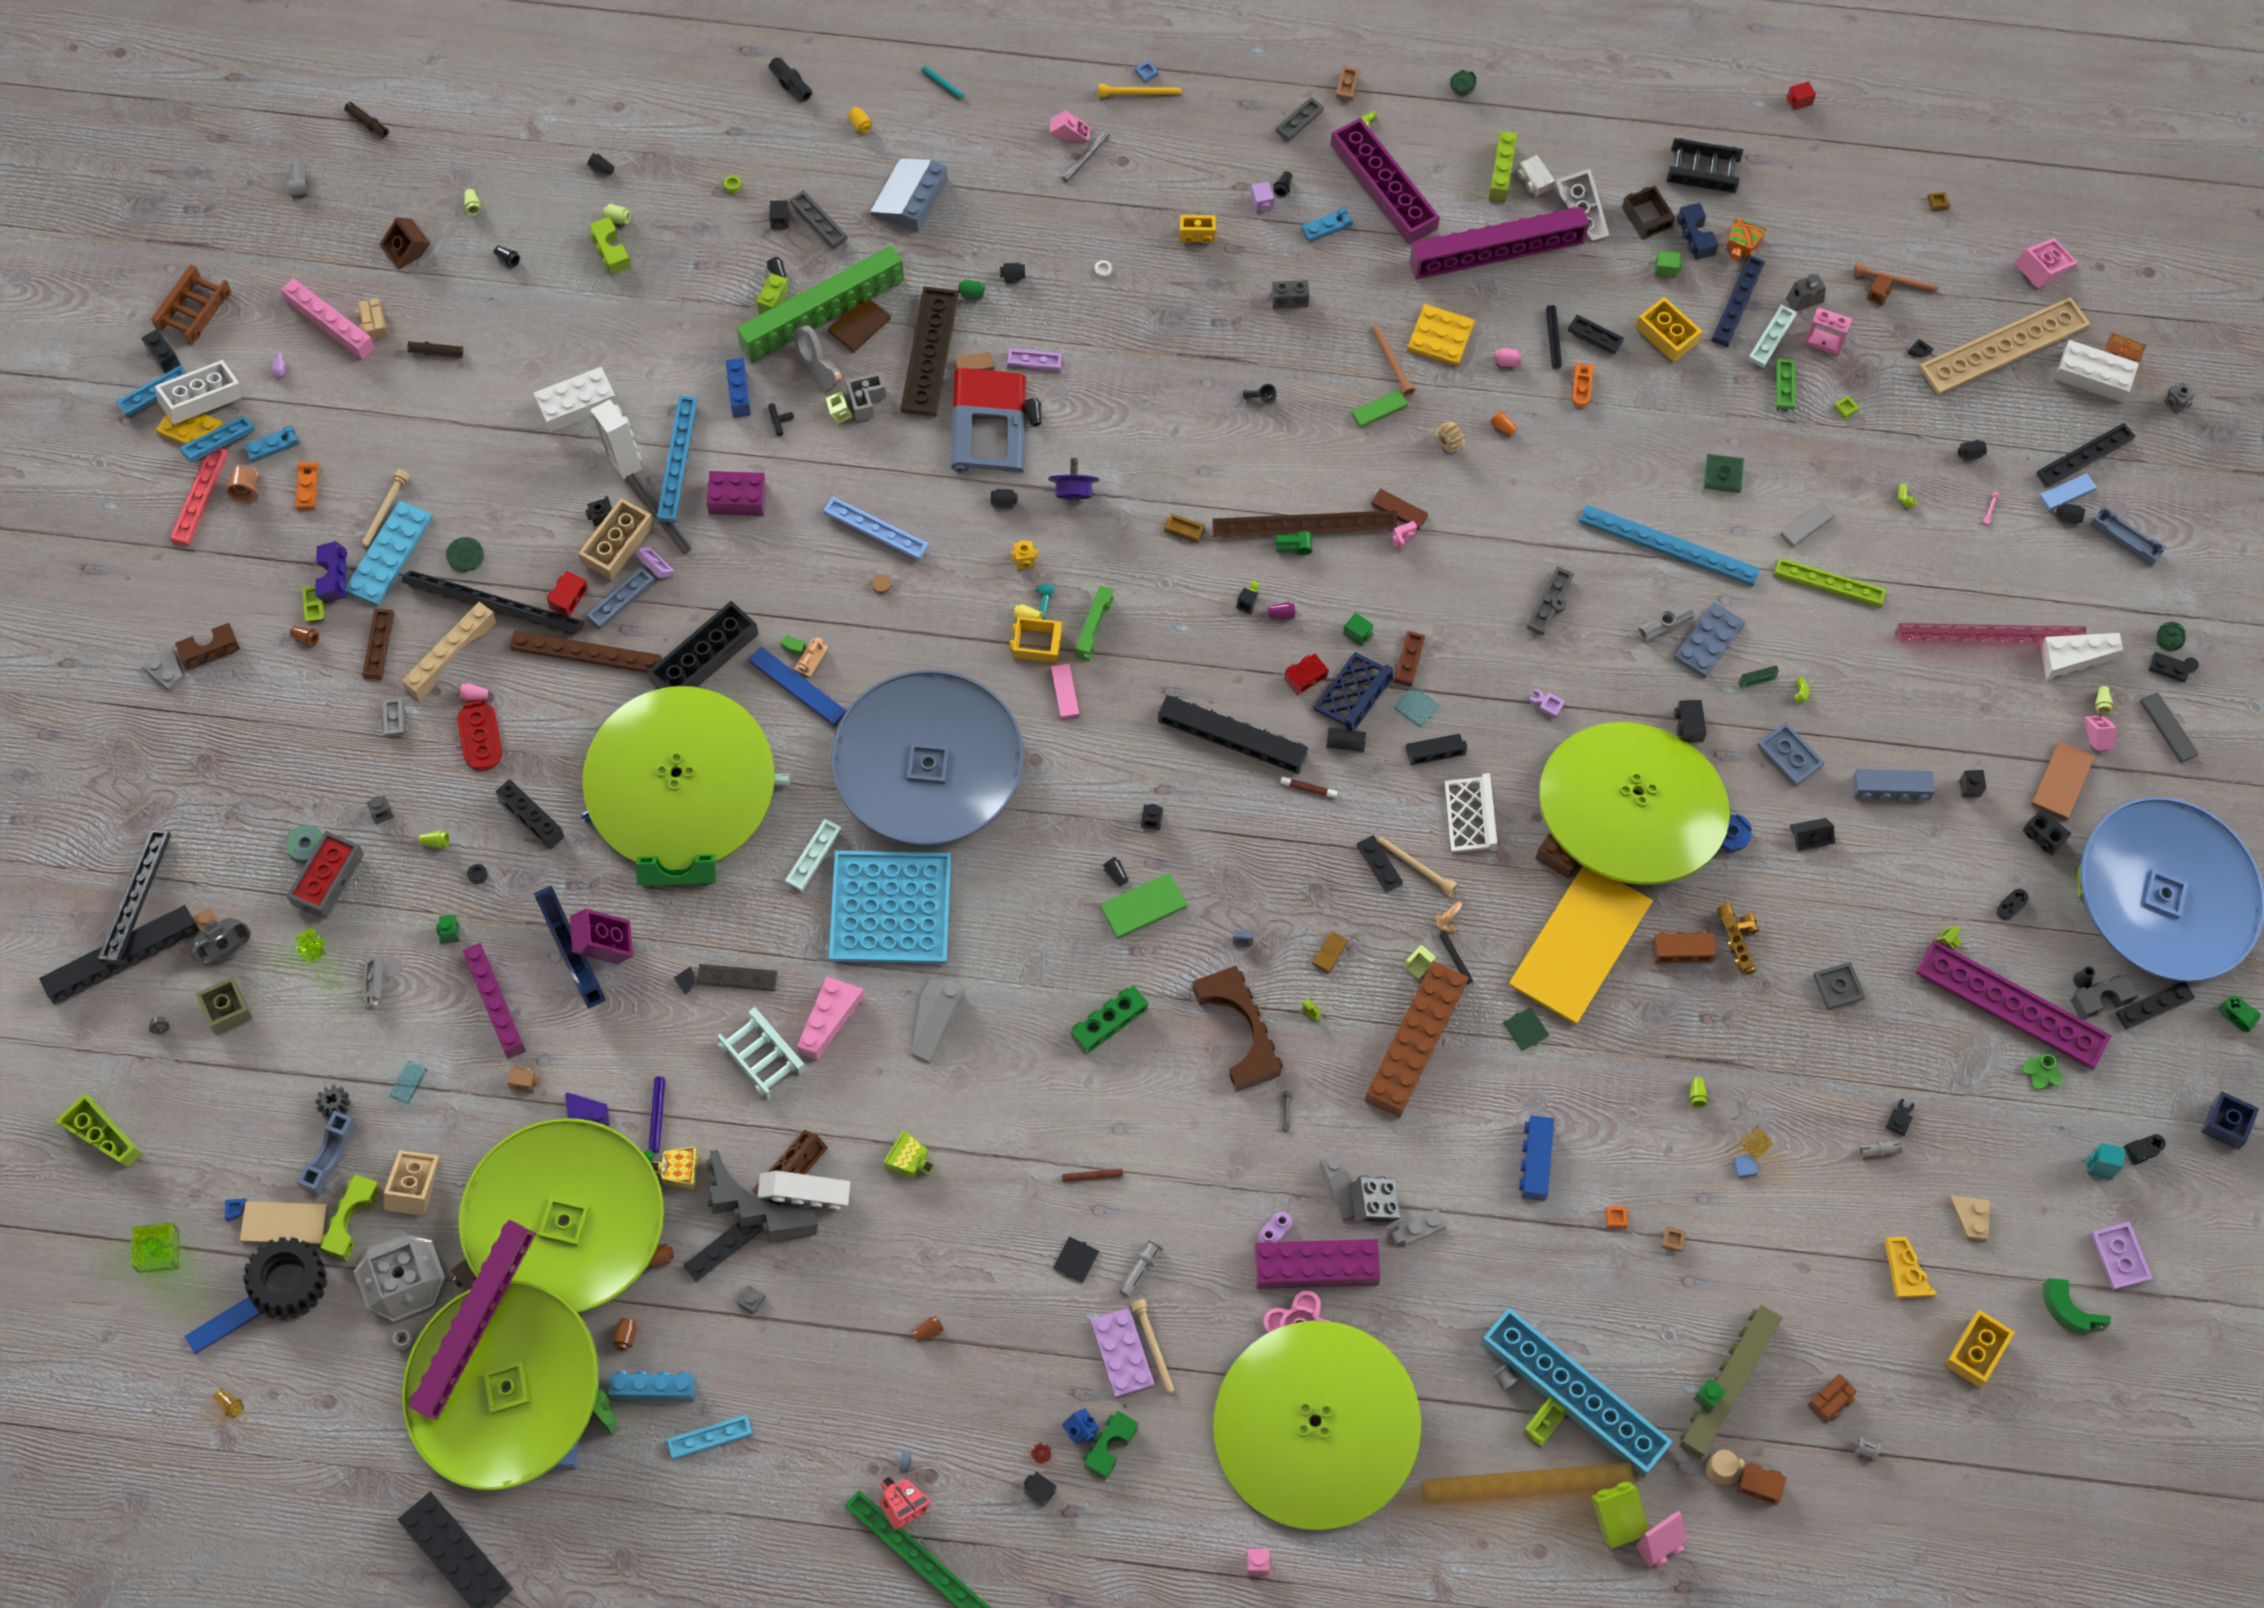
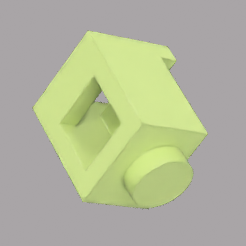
[826,391,854,424]

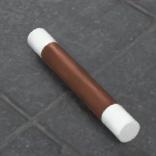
[1280,777,1338,799]

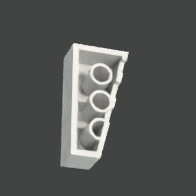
[2040,633,2123,680]
[758,1171,850,1210]

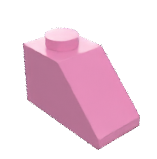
[2084,715,2116,752]

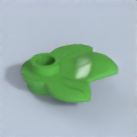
[2022,1054,2062,1090]

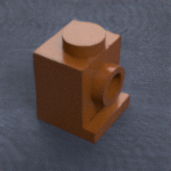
[1866,274,1892,306]

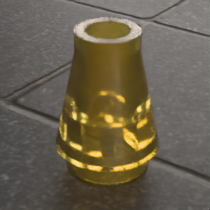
[213,1389,244,1418]

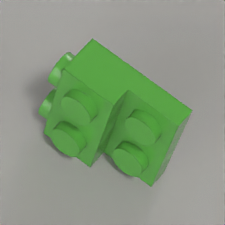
[592,1387,619,1436]

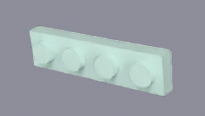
[1748,304,1797,368]
[785,819,842,892]

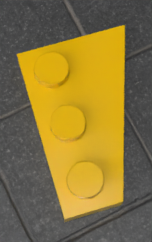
[1884,1237,1937,1299]

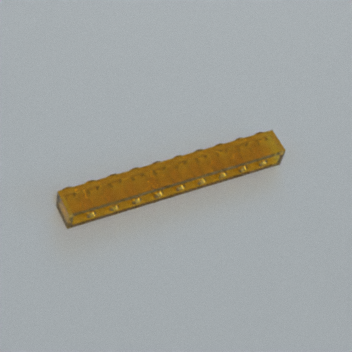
[1421,1462,1634,1506]

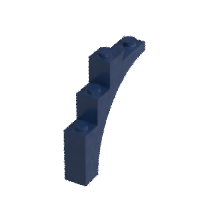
[533,885,606,1009]

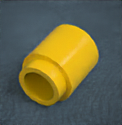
[848,107,872,133]

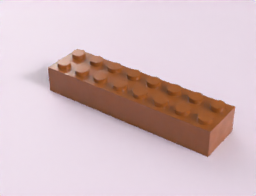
[1365,961,1469,1118]

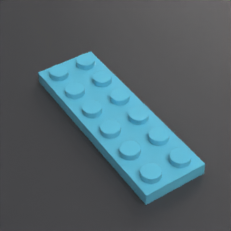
[345,500,433,607]

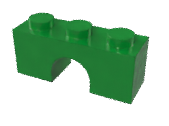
[1083,1410,1139,1481]

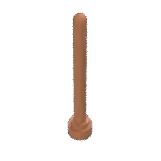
[1853,262,1938,292]
[1372,325,1416,397]

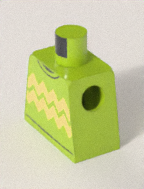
[883,1130,935,1179]

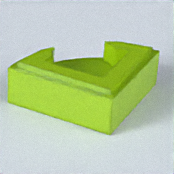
[1302,998,1321,1022]

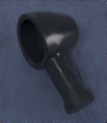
[1243,384,1277,404]

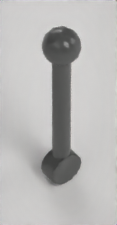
[1282,1091,1291,1131]

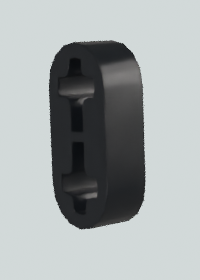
[1996,889,2029,920]

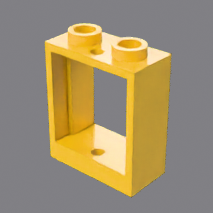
[1009,617,1062,664]

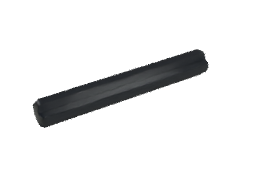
[1546,305,1562,369]

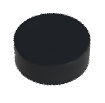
[467,864,488,884]

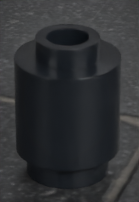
[1000,263,1025,281]
[1958,440,1987,461]
[990,489,1018,508]
[2056,502,2085,524]

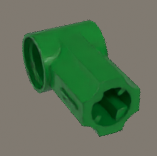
[1276,531,1312,555]

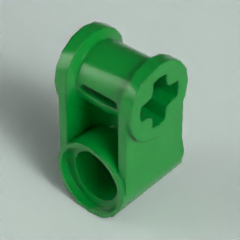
[2220,995,2261,1033]

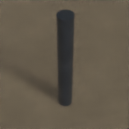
[1439,932,1473,985]

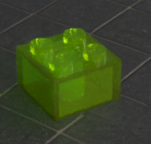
[131,1222,179,1273]

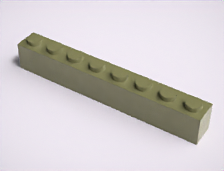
[1679,1305,1783,1459]

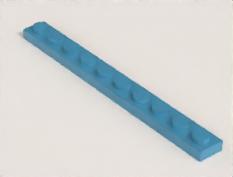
[1579,504,1760,587]

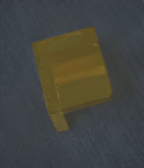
[1740,1126,1774,1160]

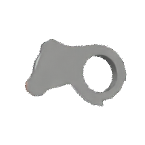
[794,325,842,393]

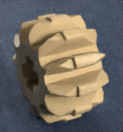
[1436,421,1465,453]

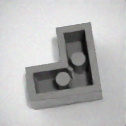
[846,372,887,422]

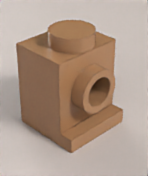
[507,1064,540,1093]

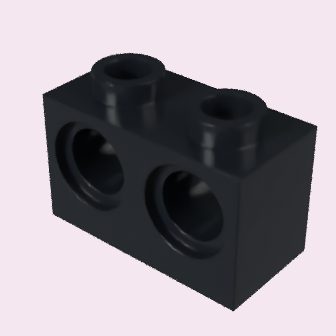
[2022,809,2072,855]

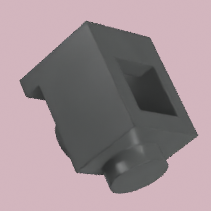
[366,795,394,824]

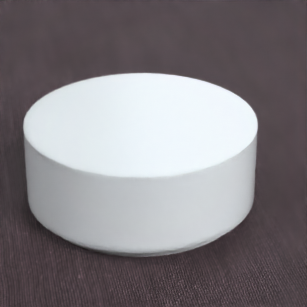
[1094,260,1112,278]

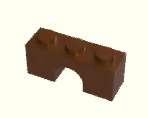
[175,623,240,670]

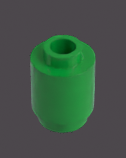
[958,279,985,299]

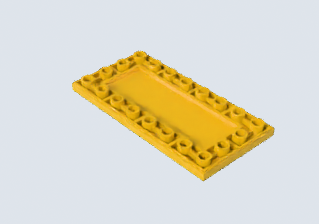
[1508,866,1653,1025]

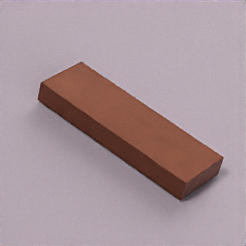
[1371,488,1428,530]
[1394,631,1426,687]

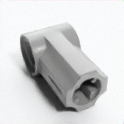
[288,161,309,196]

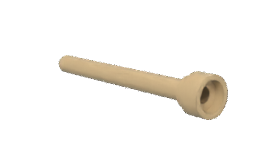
[362,469,410,547]
[1378,837,1458,897]
[1130,1299,1175,1394]

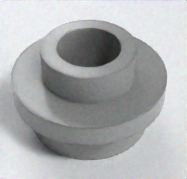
[392,1329,413,1350]

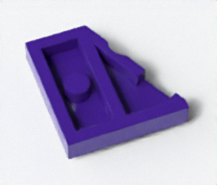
[565,1093,610,1126]

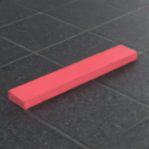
[170,448,228,546]

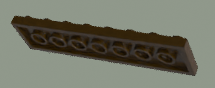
[900,286,959,416]

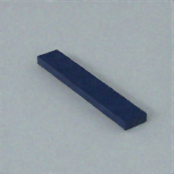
[1711,255,1765,347]

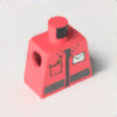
[880,1477,931,1531]

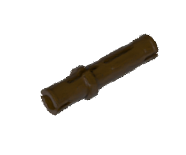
[344,101,389,138]
[407,341,464,358]

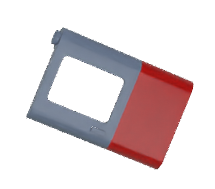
[951,368,1026,473]

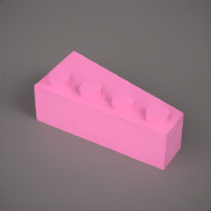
[797,977,865,1061]

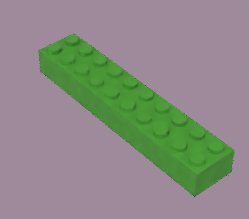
[736,245,904,362]

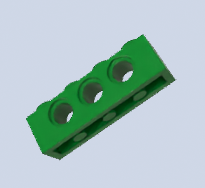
[1071,985,1148,1055]

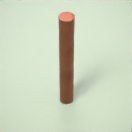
[1062,1169,1123,1182]

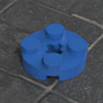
[1721,814,1752,853]

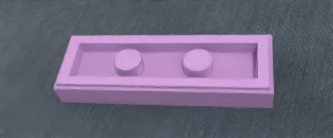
[1007,349,1062,372]

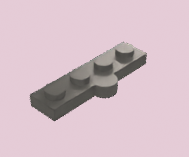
[1527,566,1574,636]

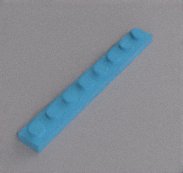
[657,395,697,523]

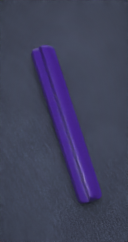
[648,1076,665,1153]

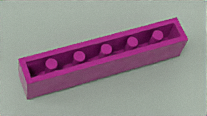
[462,943,526,1059]

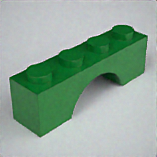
[636,854,717,888]

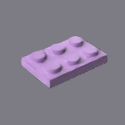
[2090,1222,2153,1291]

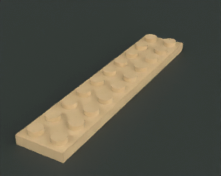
[1919,297,2090,396]

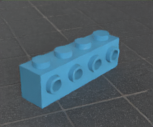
[609,1371,696,1402]

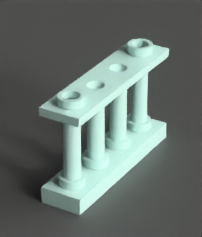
[717,1007,806,1099]

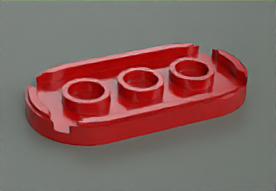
[457,700,502,771]

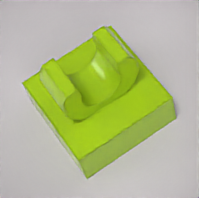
[1935,925,1962,949]

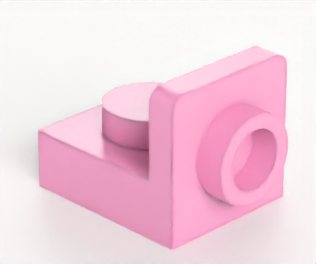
[1391,521,1417,551]

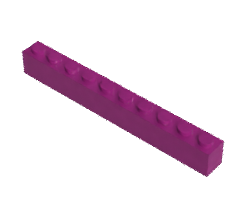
[408,1219,537,1420]

